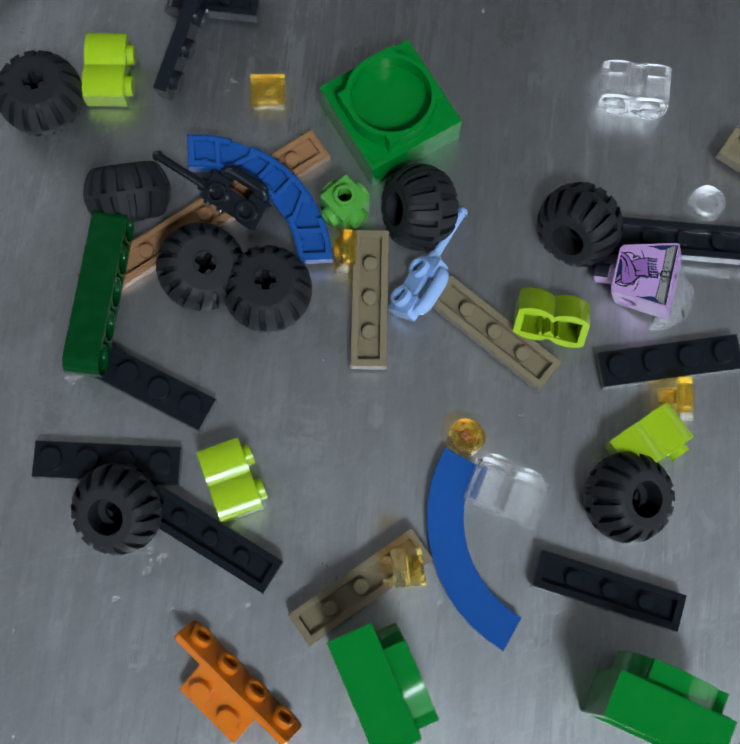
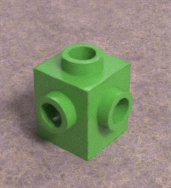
[320,175,370,236]

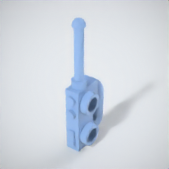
[388,207,468,322]

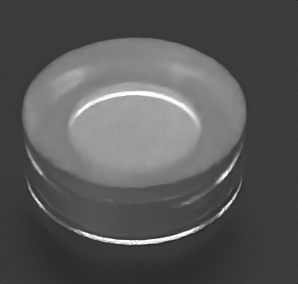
[688,186,726,222]

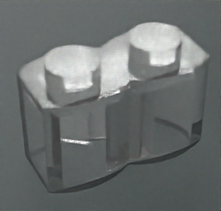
[596,60,672,120]
[463,454,552,528]

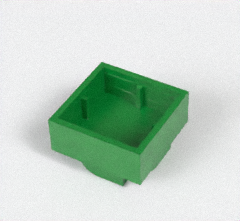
[319,39,462,186]
[327,622,439,744]
[581,650,737,744]

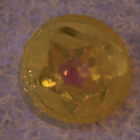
[447,418,486,457]

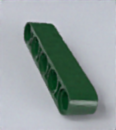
[62,210,134,377]

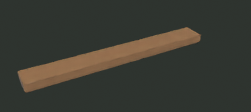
[78,129,330,291]

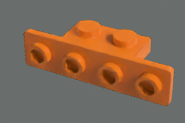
[174,620,302,744]

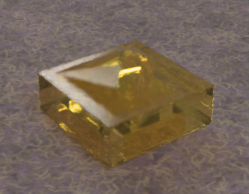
[251,74,285,111]
[332,229,357,275]

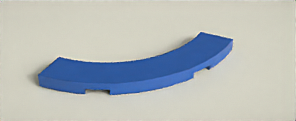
[187,135,333,264]
[426,447,521,651]

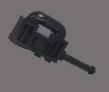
[152,150,272,231]

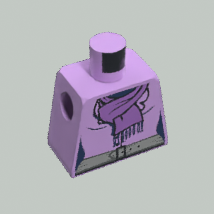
[594,243,682,319]

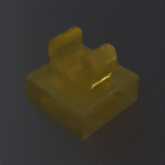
[658,377,696,421]
[380,547,427,588]

